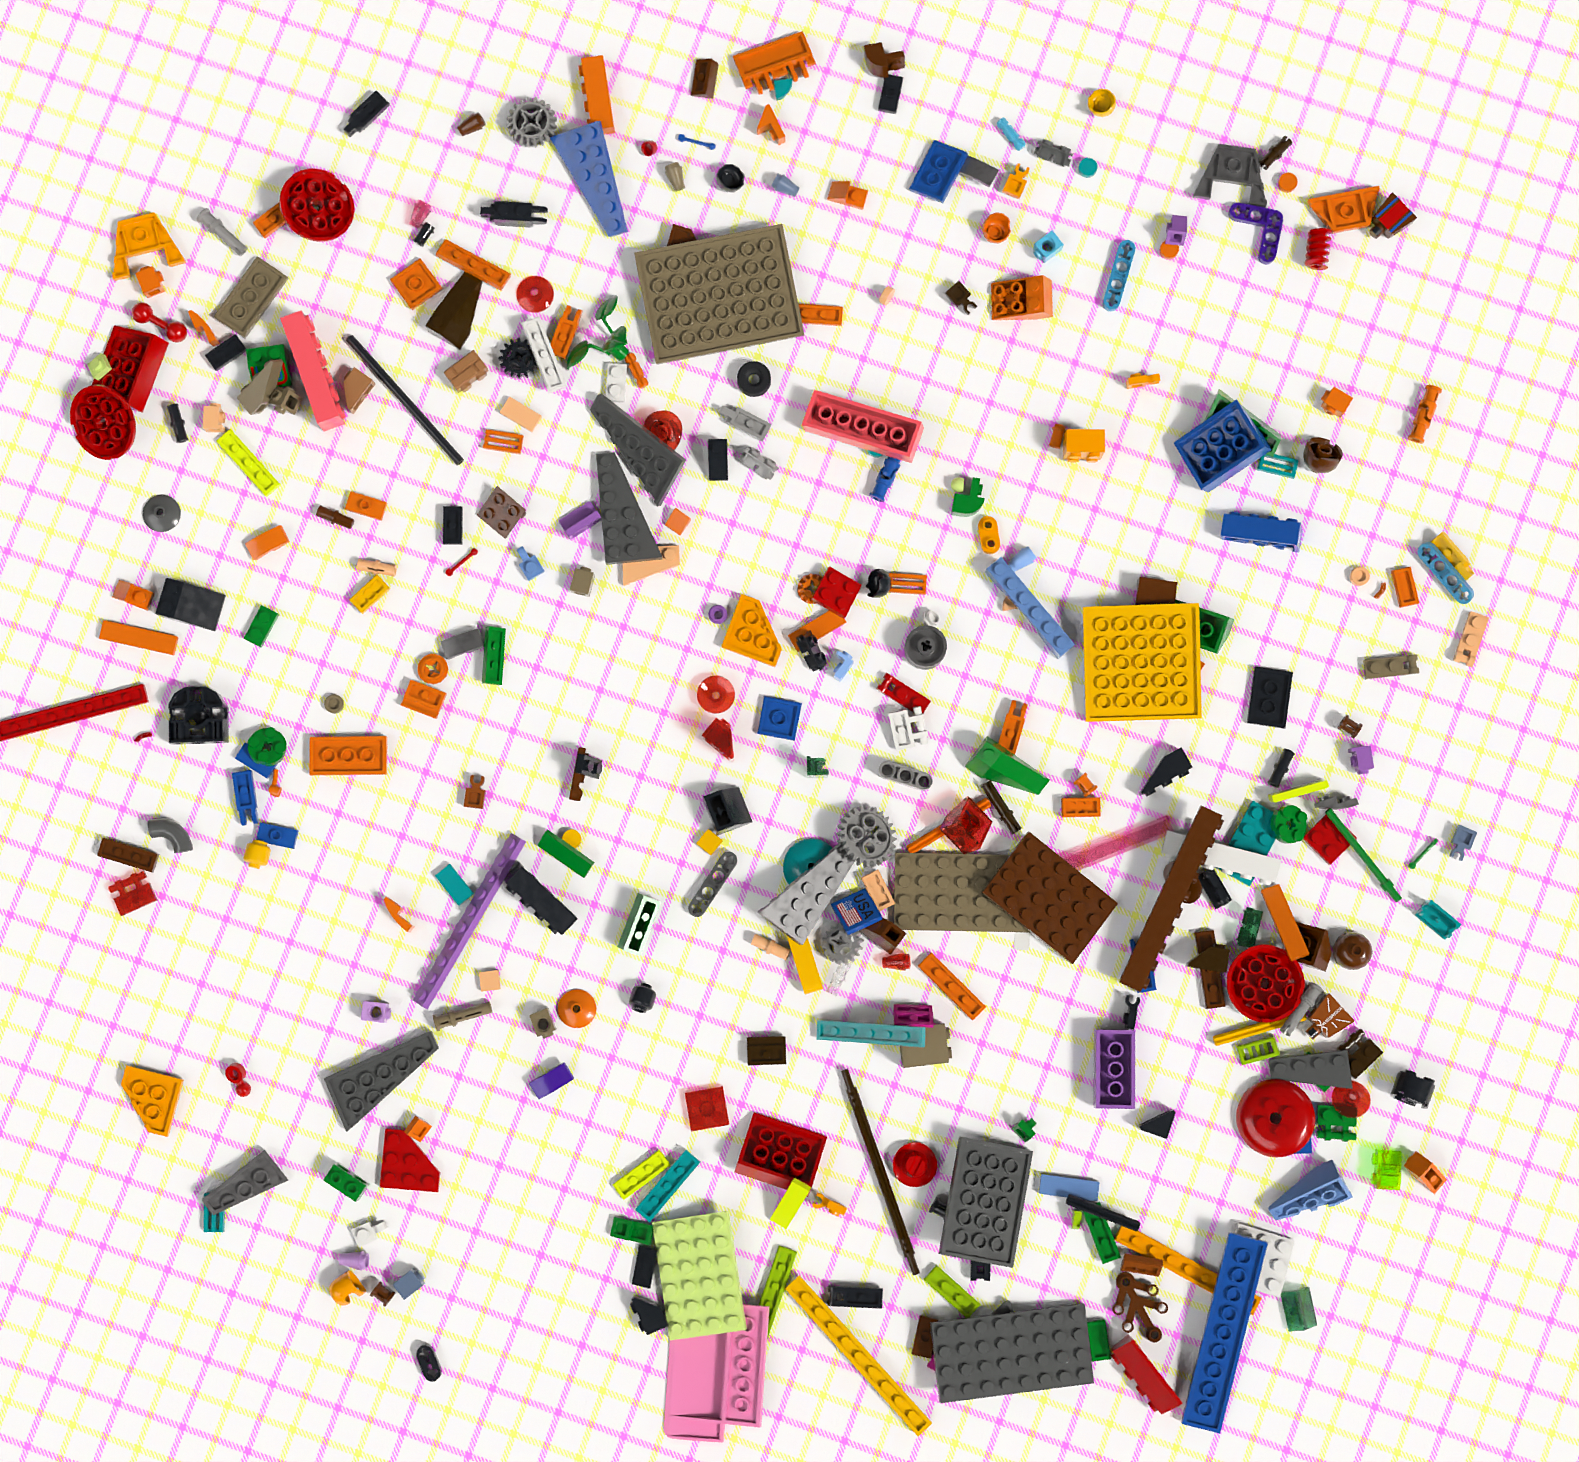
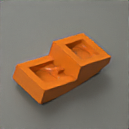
[188,310,220,347]
[245,525,290,560]
[384,897,415,933]

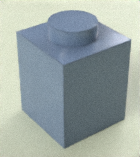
[392,1268,426,1300]

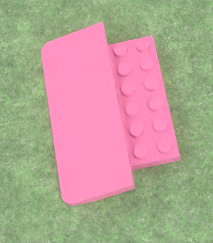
[664,1304,769,1443]

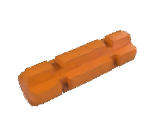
[624,353,649,389]

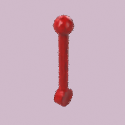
[445,548,478,576]

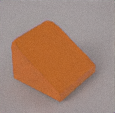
[665,508,691,536]

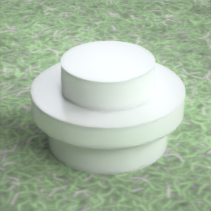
[922,610,940,627]

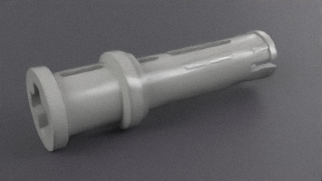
[196,208,248,256]
[1280,982,1324,1037]

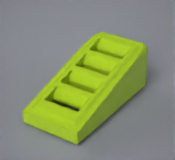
[1236,1035,1280,1065]

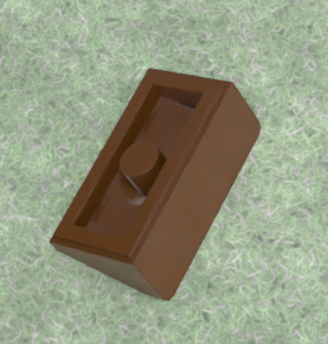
[691,58,719,99]

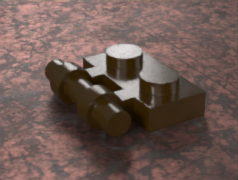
[1336,1028,1383,1079]

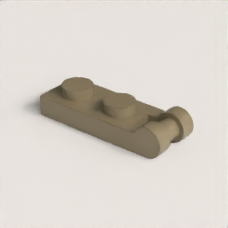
[1363,654,1420,680]

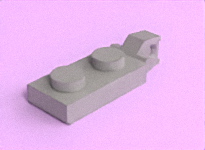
[719,405,771,442]

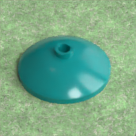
[783,838,833,885]

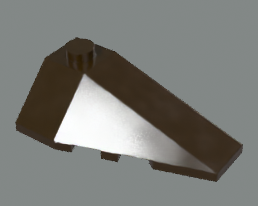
[425,271,483,350]

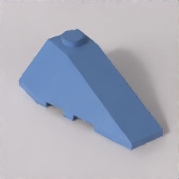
[1268,1160,1353,1220]

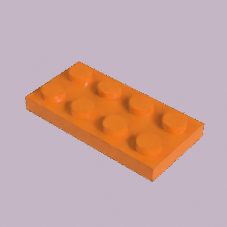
[309,736,388,776]

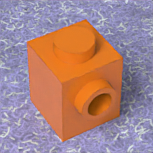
[135,266,165,298]
[1320,386,1353,418]

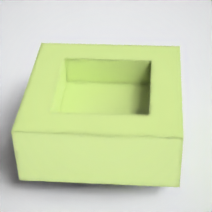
[87,353,112,380]

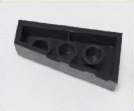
[504,862,578,936]

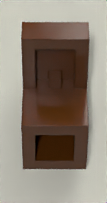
[864,42,905,78]

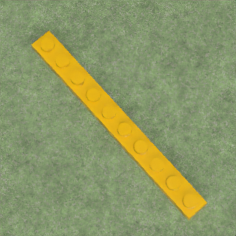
[785,1275,932,1436]

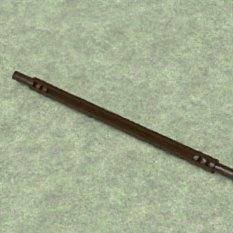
[841,1069,920,1276]

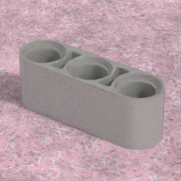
[878,761,933,791]

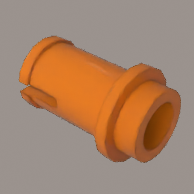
[1048,424,1066,449]

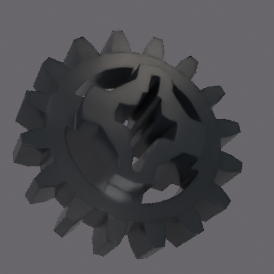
[498,338,538,380]

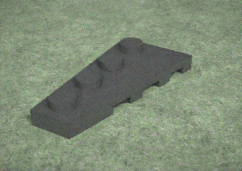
[1268,1049,1353,1089]

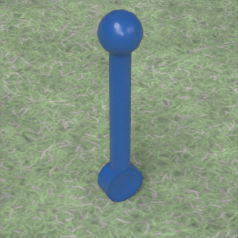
[678,134,716,150]

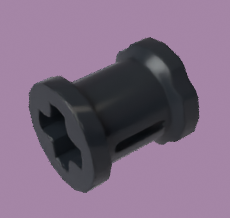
[928,1196,947,1220]

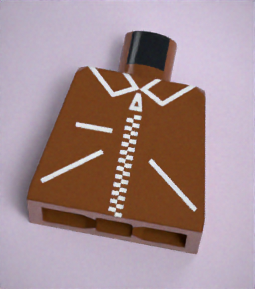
[1305,993,1355,1040]

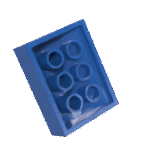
[1174,399,1272,493]

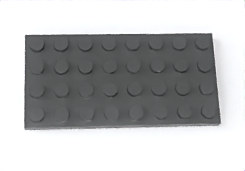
[930,1303,1094,1404]

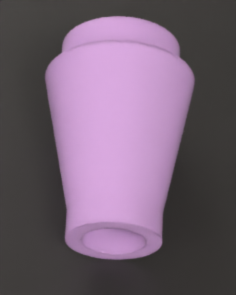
[339,1251,369,1271]

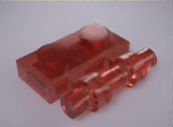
[108,871,158,916]

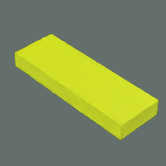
[1268,779,1329,803]
[612,1149,671,1200]
[770,1178,811,1229]

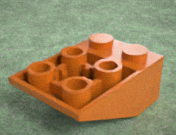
[991,275,1053,321]

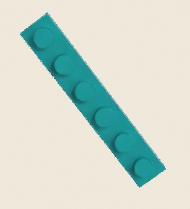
[816,1020,925,1047]

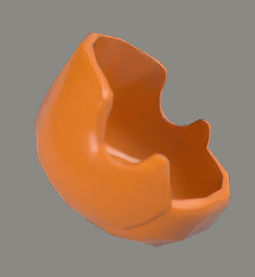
[982,212,1011,244]

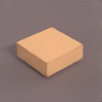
[479,970,501,992]

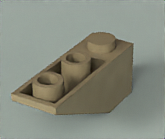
[237,359,283,415]

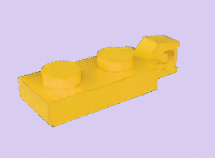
[1430,531,1474,580]

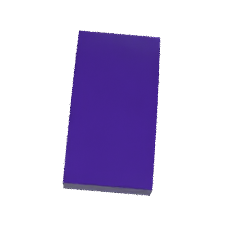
[529,1062,574,1100]

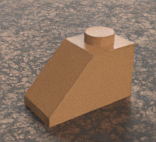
[343,367,376,414]

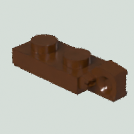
[569,747,589,801]

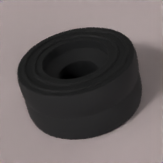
[737,361,771,397]

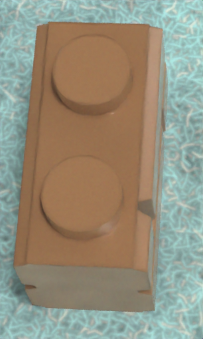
[443,350,489,393]

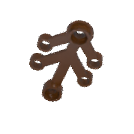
[1112,1272,1168,1343]

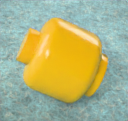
[243,840,271,869]

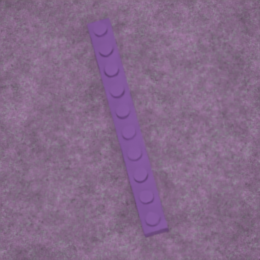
[413,833,526,1010]

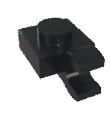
[1122,995,1140,1030]

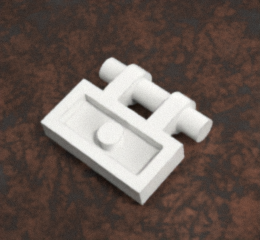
[888,706,929,751]

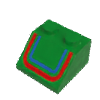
[246,344,292,388]

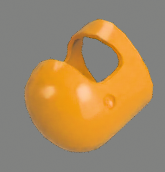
[329,1270,367,1306]

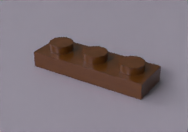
[97,838,159,873]

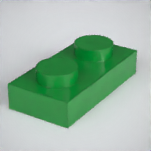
[243,605,279,648]

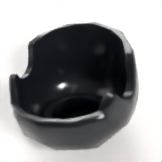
[716,164,745,193]
[865,569,891,598]

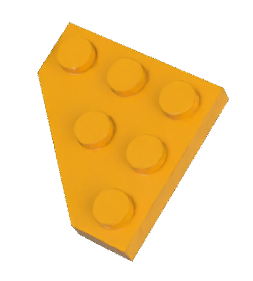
[721,594,782,668]
[121,1065,184,1137]

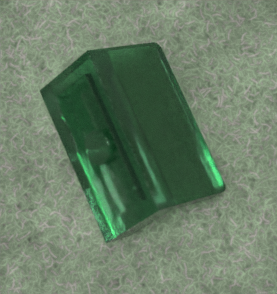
[1281,1287,1317,1332]

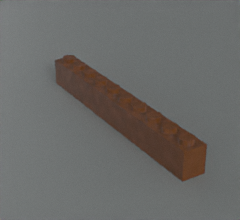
[1119,805,1224,992]

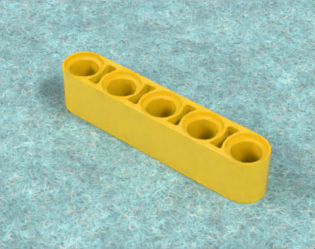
[787,936,823,995]

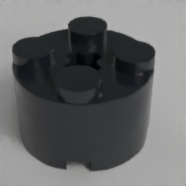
[1390,1069,1435,1109]

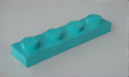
[635,1149,700,1222]

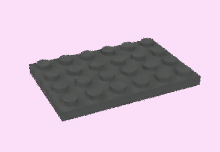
[938,1136,1033,1268]

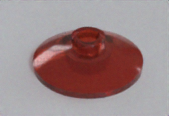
[516,276,554,313]
[697,676,735,714]
[1331,1081,1371,1118]

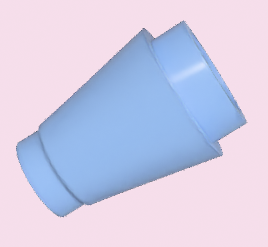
[1008,546,1037,572]

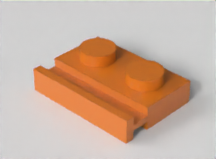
[400,680,447,719]

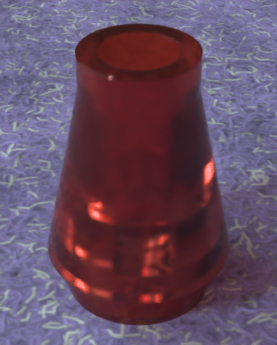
[882,952,911,971]

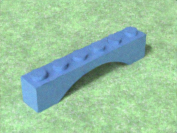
[985,557,1075,659]

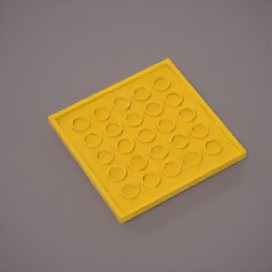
[1082,603,1202,722]

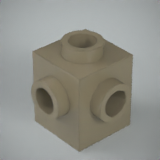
[269,386,303,415]

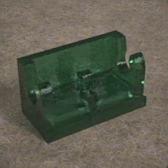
[807,756,829,779]

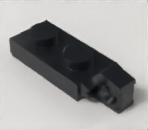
[343,90,390,137]

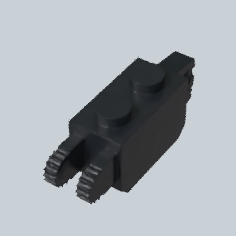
[480,201,548,228]

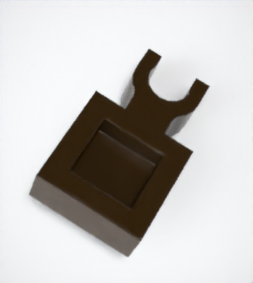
[944,280,978,315]

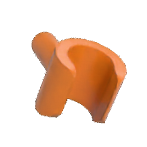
[269,769,282,797]

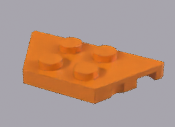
[1307,186,1380,234]

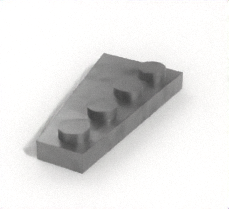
[201,1150,289,1215]

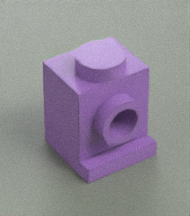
[1165,215,1187,246]
[1348,745,1374,775]

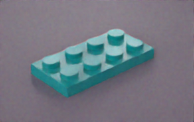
[1215,801,1276,887]

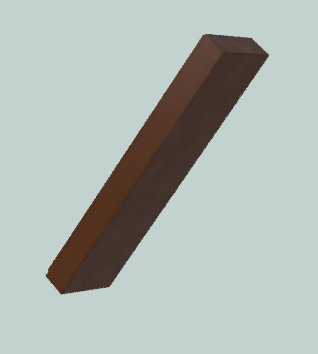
[1194,930,1226,1009]

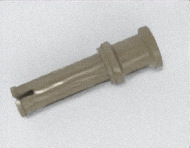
[433,1001,493,1032]

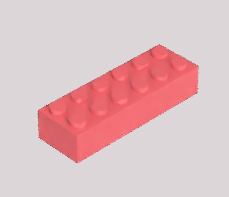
[280,310,346,432]
[802,390,924,463]

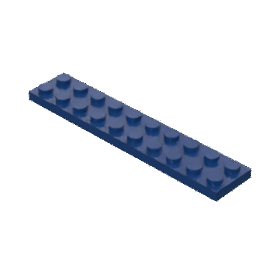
[1181,1232,1268,1434]

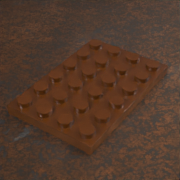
[981,831,1118,964]

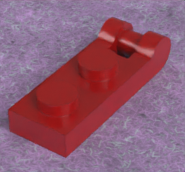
[876,673,931,713]

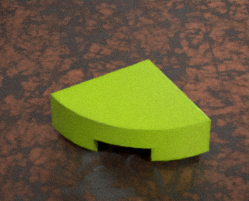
[1072,1209,1082,1230]

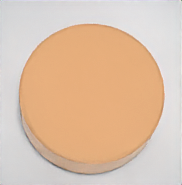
[879,286,895,306]
[1349,566,1370,586]

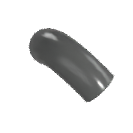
[147,818,193,854]

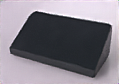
[632,1245,658,1289]

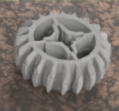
[506,97,557,148]

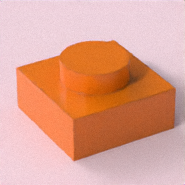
[404,1115,432,1142]

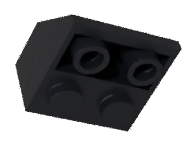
[703,787,753,836]

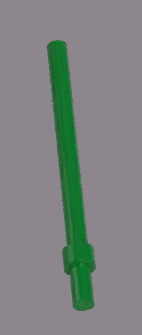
[1325,808,1402,902]

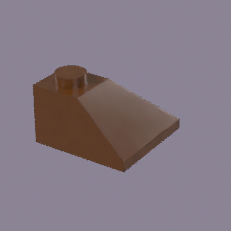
[1296,922,1332,972]

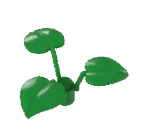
[566,295,629,371]

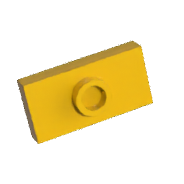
[349,574,391,614]

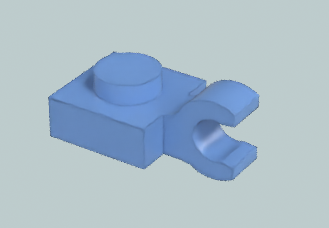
[516,546,545,581]

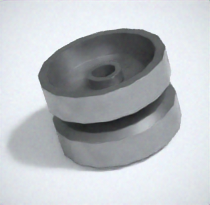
[904,625,947,670]

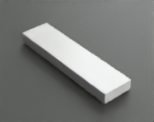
[521,316,567,394]

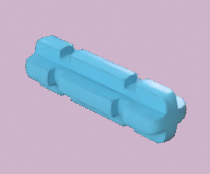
[997,117,1026,151]

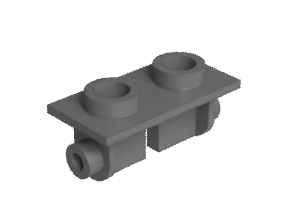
[1034,139,1073,167]

